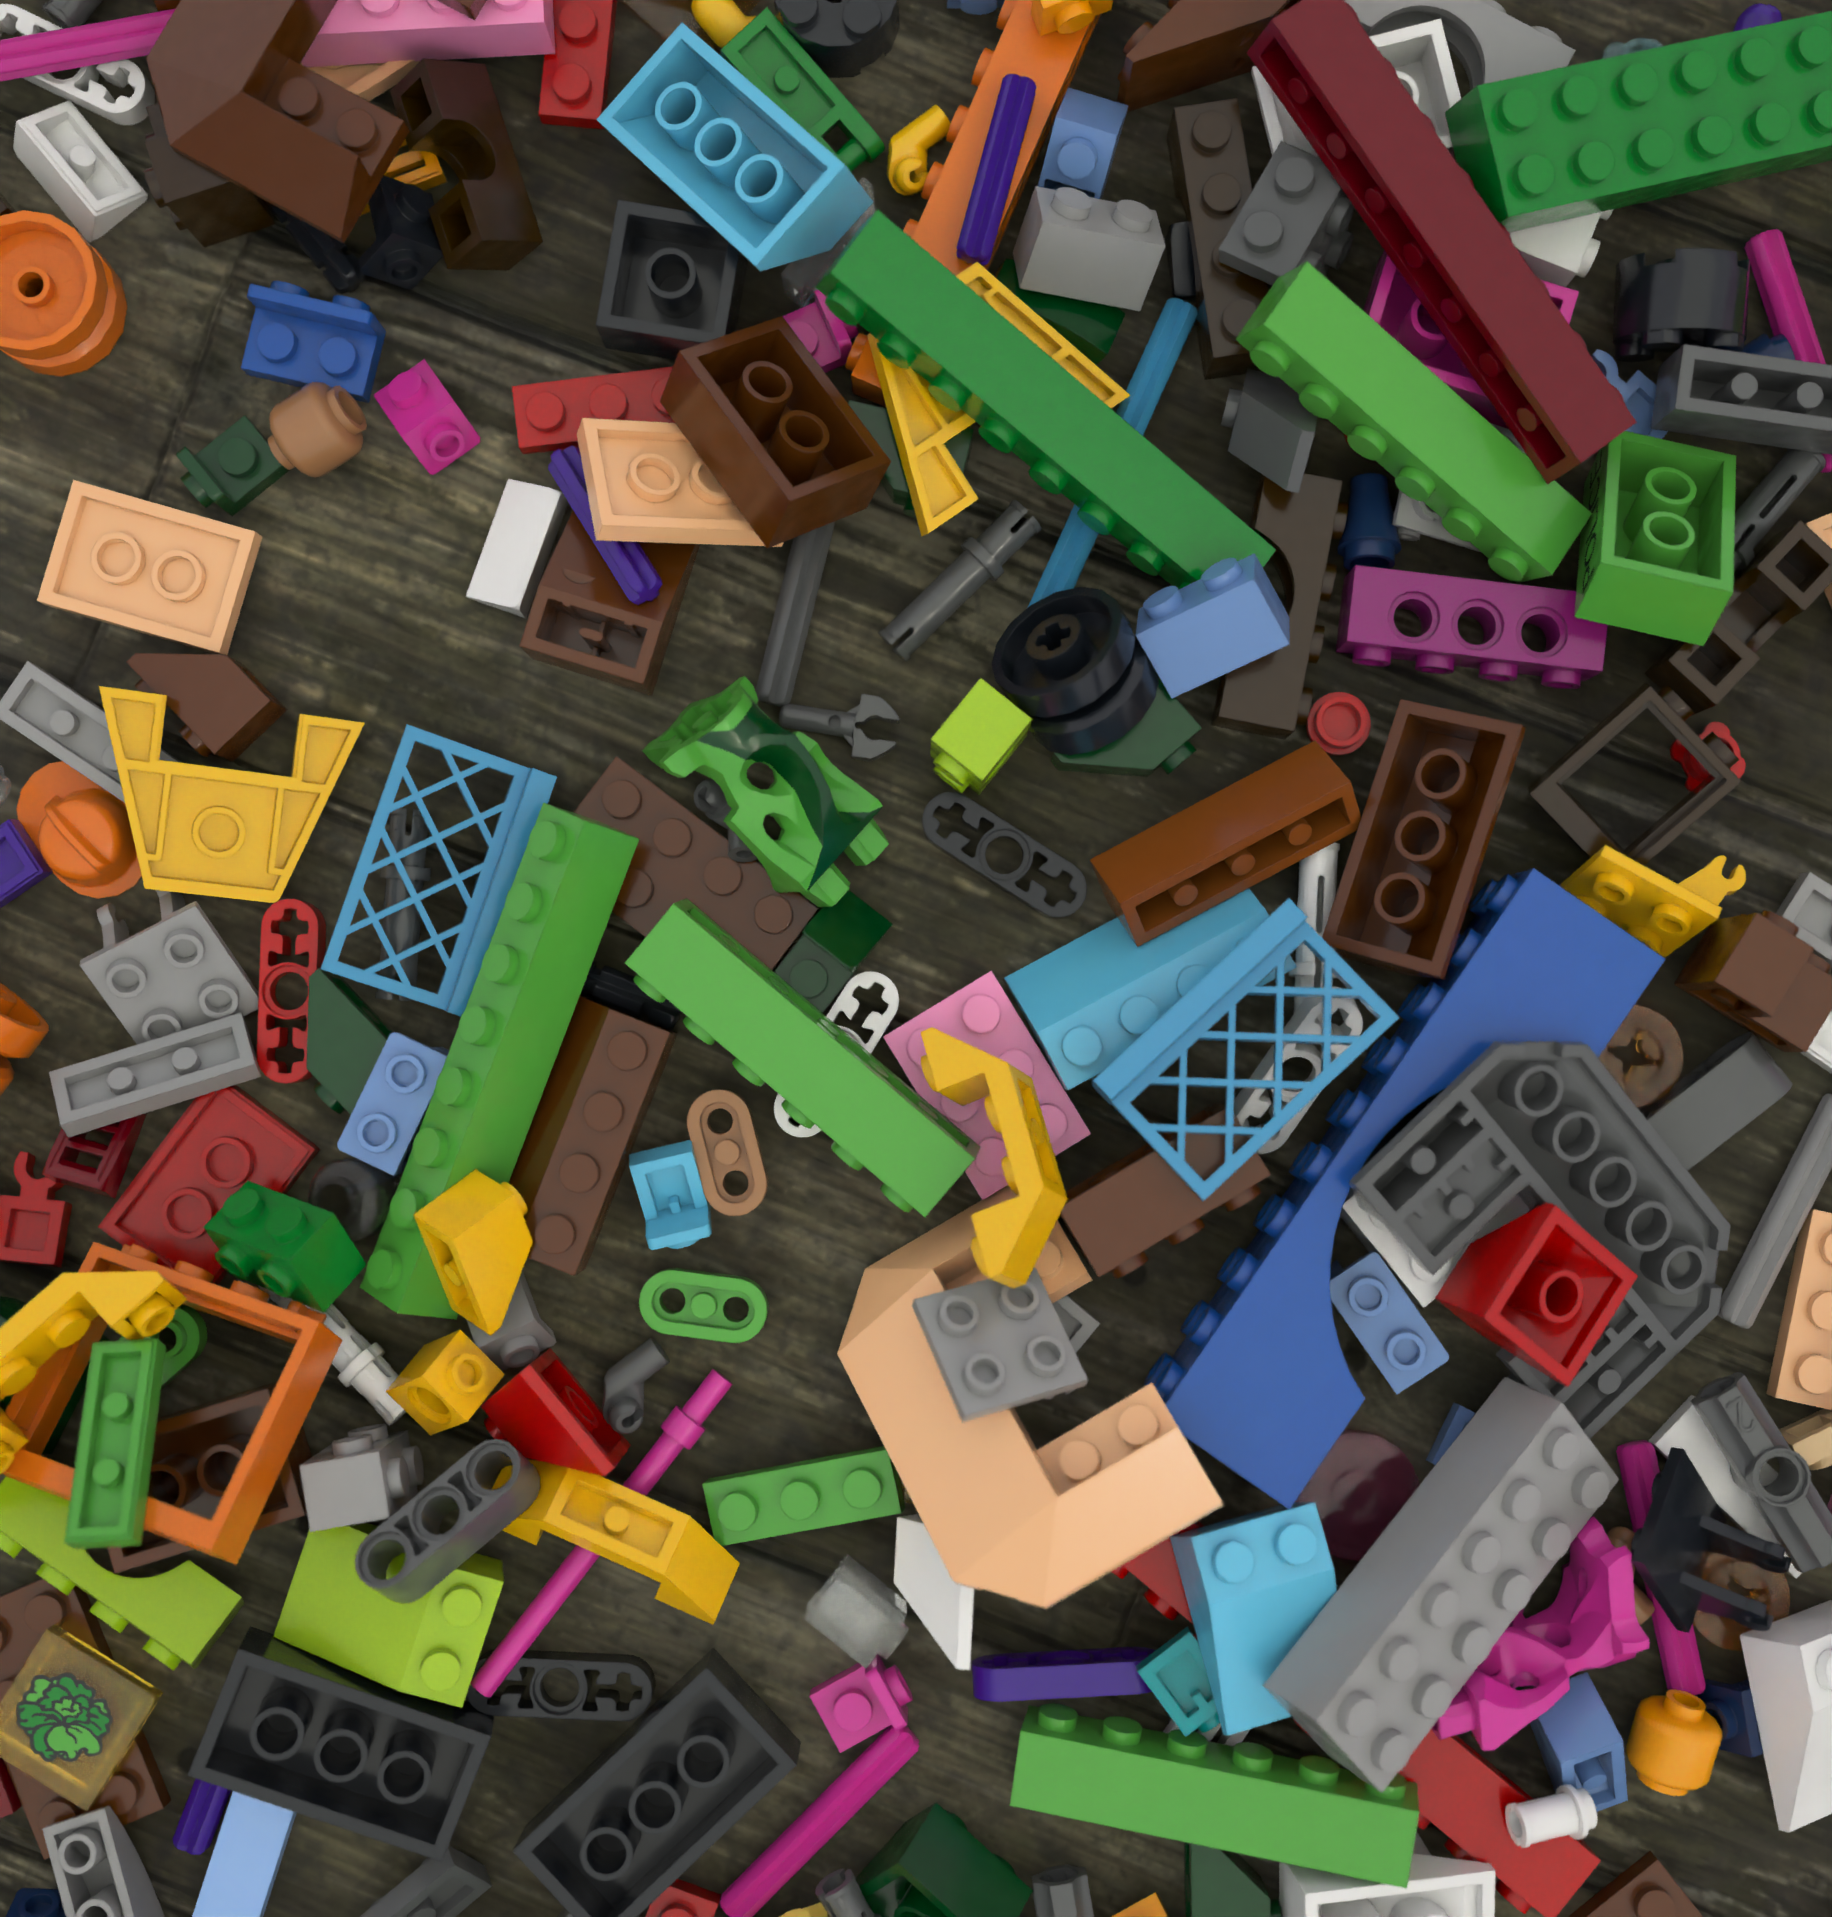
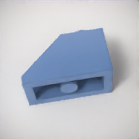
[1530,1672,1628,1812]

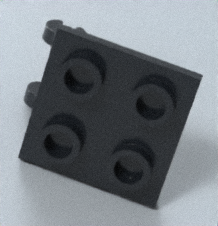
[1631,1447,1792,1633]

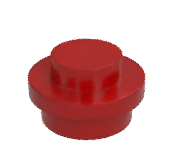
[1306,692,1371,756]

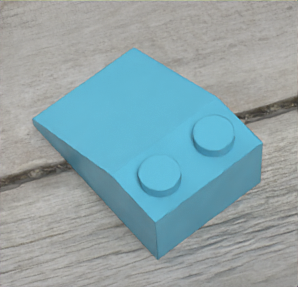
[1170,1502,1337,1736]

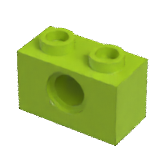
[930,678,1032,795]

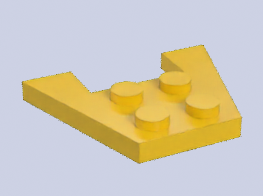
[867,262,1130,537]
[99,686,365,903]

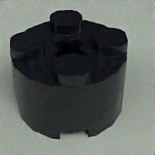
[774,0,900,78]
[1613,248,1750,362]

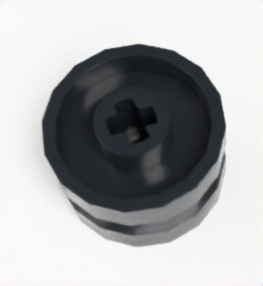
[991,587,1159,755]

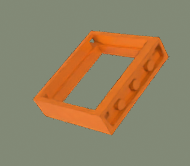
[2,1242,342,1565]

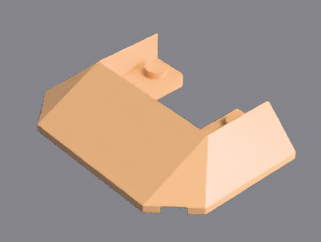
[837,1185,1223,1609]

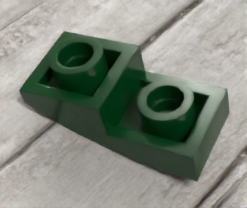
[994,258,1125,365]

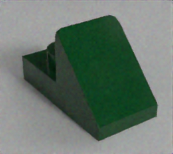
[774,890,893,1014]

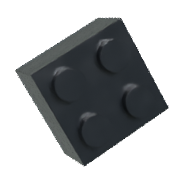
[596,200,748,360]

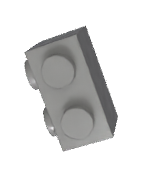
[1013,186,1166,311]
[299,1424,424,1532]

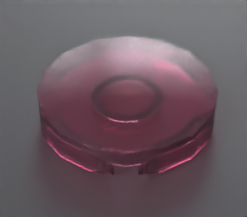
[1295,1429,1420,1561]

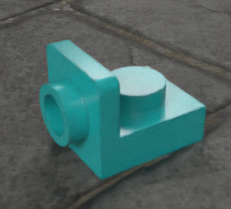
[1135,1627,1220,1737]

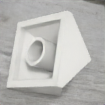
[894,1514,974,1670]

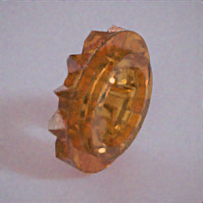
[1598,1005,1684,1107]
[1693,1553,1790,1651]

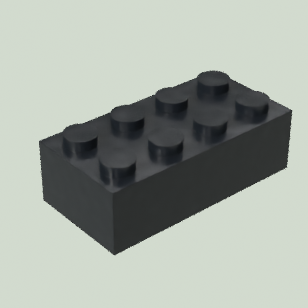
[188,1626,494,1862]
[513,1647,801,1917]

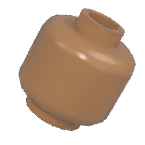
[268,382,367,478]

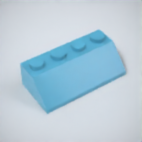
[596,22,873,272]
[1004,888,1297,1090]

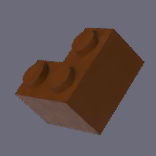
[1674,910,1832,1052]

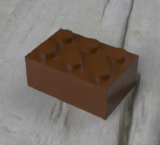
[660,316,891,549]
[1060,1103,1271,1279]
[107,1381,312,1573]

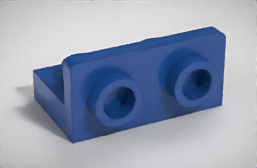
[241,281,386,403]

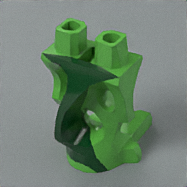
[642,676,889,907]

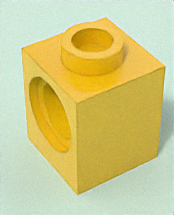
[386,1330,505,1436]

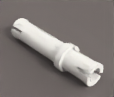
[1289,843,1340,1035]
[258,1286,406,1426]

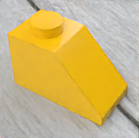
[413,1169,533,1336]

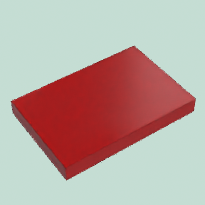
[98,1085,320,1285]

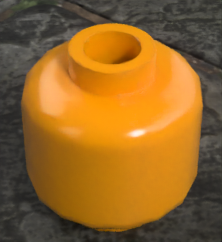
[1625,1689,1722,1796]

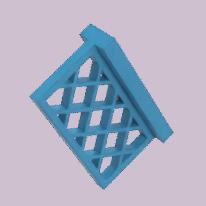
[320,724,557,1017]
[1092,898,1400,1201]

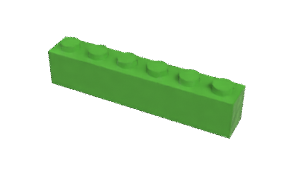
[1235,262,1592,583]
[625,898,980,1217]
[1010,1703,1419,1888]

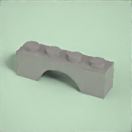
[1344,0,1576,91]

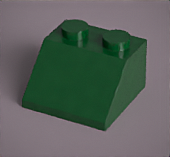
[856,1802,1033,1917]

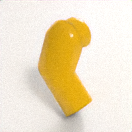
[691,0,776,48]
[887,104,951,195]

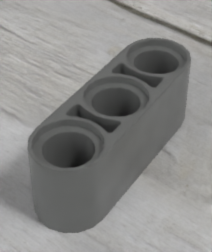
[1640,1032,1793,1171]
[355,1439,540,1604]

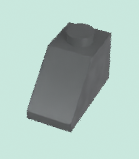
[1221,369,1317,493]

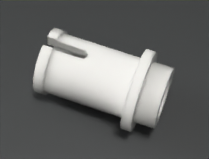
[1505,1784,1597,1848]

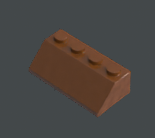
[1322,699,1526,979]
[509,995,678,1276]

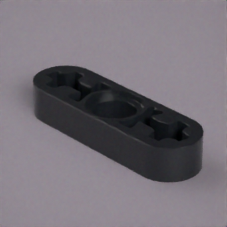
[922,792,1087,919]
[466,1649,656,1721]

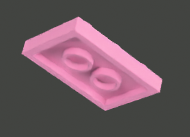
[883,970,1091,1200]

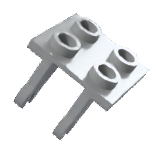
[80,890,259,1044]
[912,1266,1088,1423]

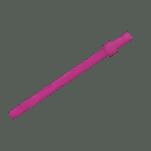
[470,1369,733,1698]

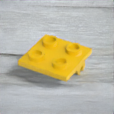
[1559,845,1746,958]

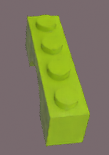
[0,1476,245,1671]

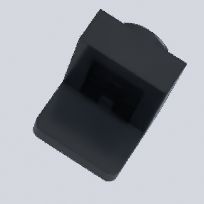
[358,175,443,289]

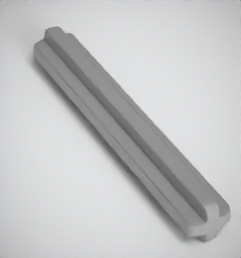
[1718,1094,1832,1329]

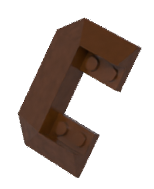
[146,0,487,243]

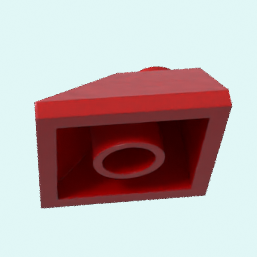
[1435,1202,1638,1387]
[480,1348,631,1476]

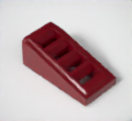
[42,1113,147,1199]

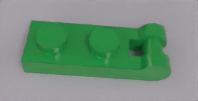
[720,7,885,172]

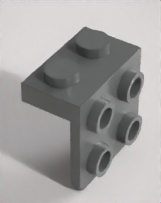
[1218,141,1355,285]

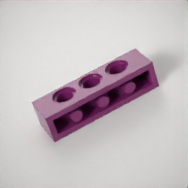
[1336,565,1608,689]

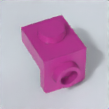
[373,359,481,475]

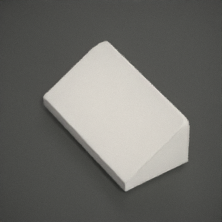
[13,100,148,242]
[466,479,568,618]

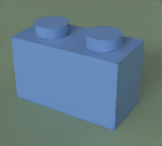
[1135,553,1290,698]

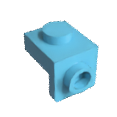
[629,1140,712,1250]

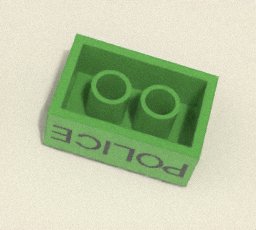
[1574,431,1736,646]

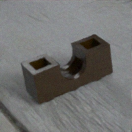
[390,58,543,271]
[1645,520,1832,716]

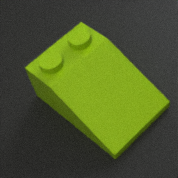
[273,1522,504,1708]

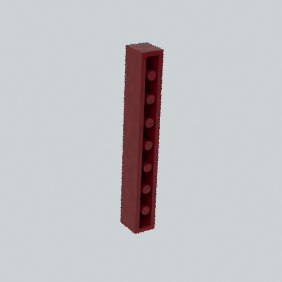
[1247,0,1637,484]

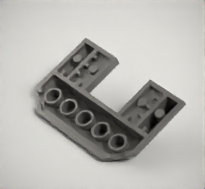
[1349,1041,1731,1439]

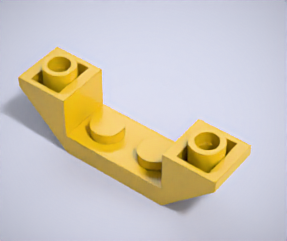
[921,1027,1067,1289]
[0,1271,187,1475]
[492,1460,740,1625]

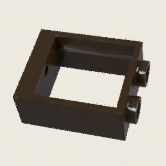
[1528,682,1741,866]

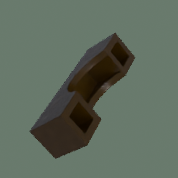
[1166,98,1268,380]
[1211,473,1348,740]

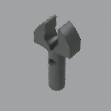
[779,694,900,762]

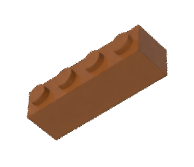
[1090,740,1361,947]

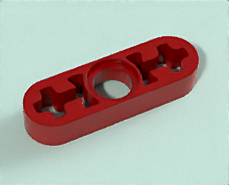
[257,899,326,1083]

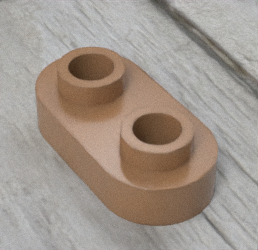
[687,1089,768,1216]

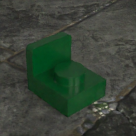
[175,415,290,516]

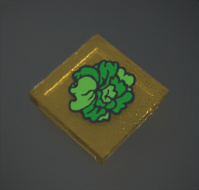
[0,1624,164,1811]

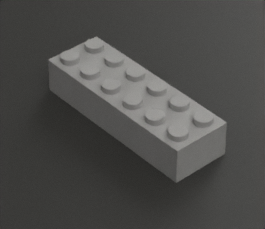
[1263,1377,1619,1793]

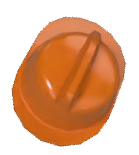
[16,761,142,899]

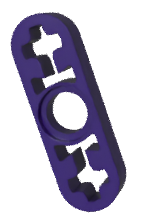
[972,1647,1156,1702]

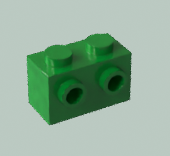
[203,1181,367,1313]

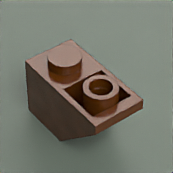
[126,653,287,762]

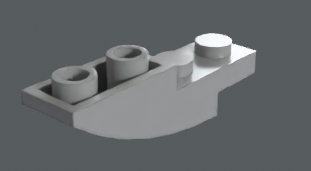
[42,1805,165,1917]

